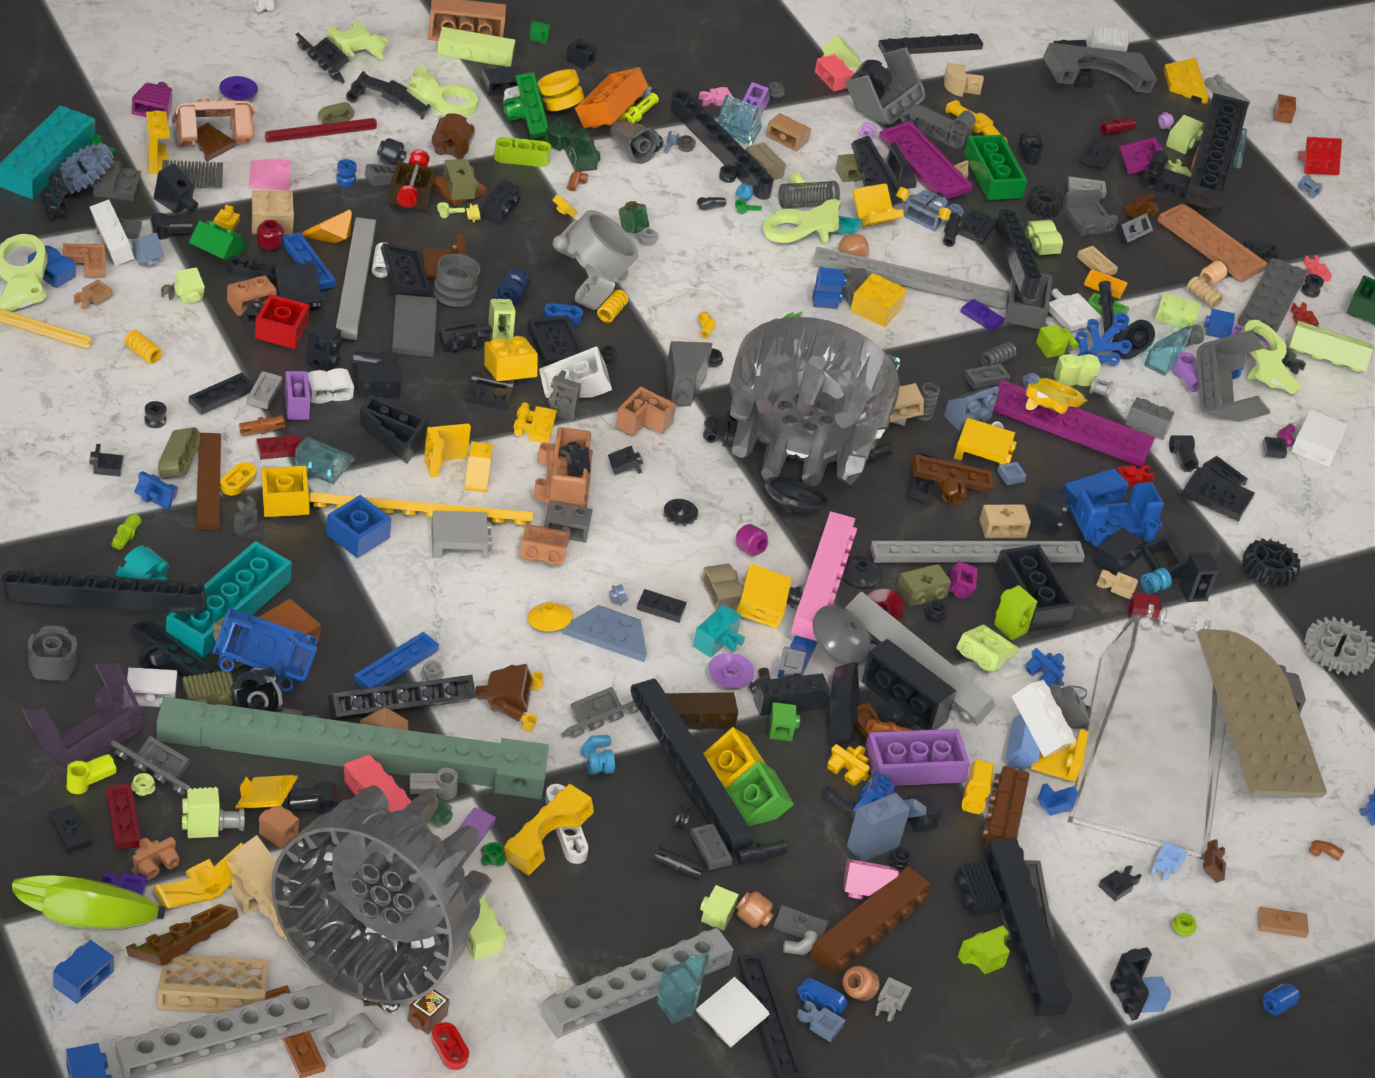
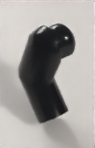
[749,668,771,694]

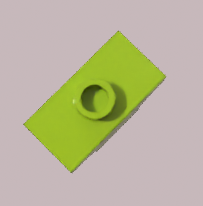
[958,926,1010,974]

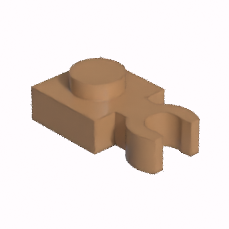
[74,279,113,309]

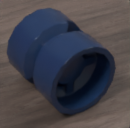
[495,268,530,306]

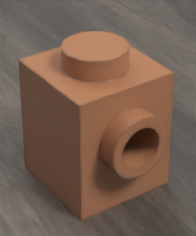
[259,806,299,849]

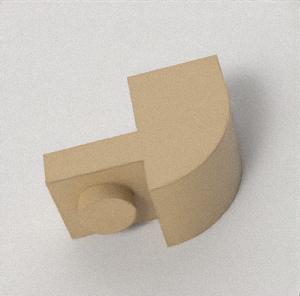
[944,63,984,97]

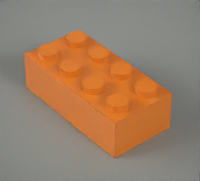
[575,67,648,129]

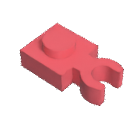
[1303,255,1332,282]

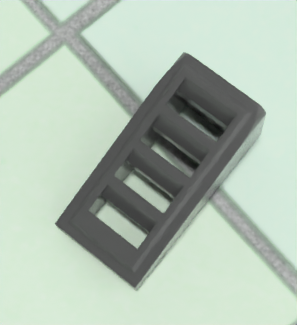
[365,164,397,187]

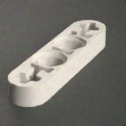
[545,784,588,864]

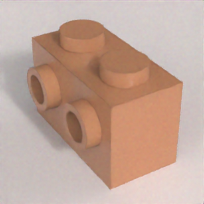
[227,275,276,316]

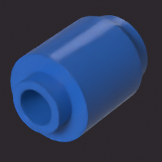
[1263,984,1299,1016]

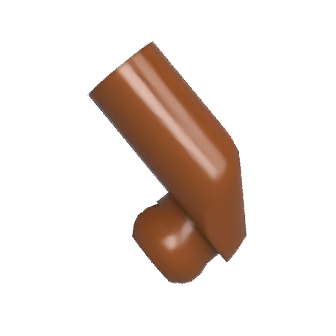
[567,171,588,192]
[1309,840,1345,861]

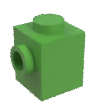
[769,702,800,741]

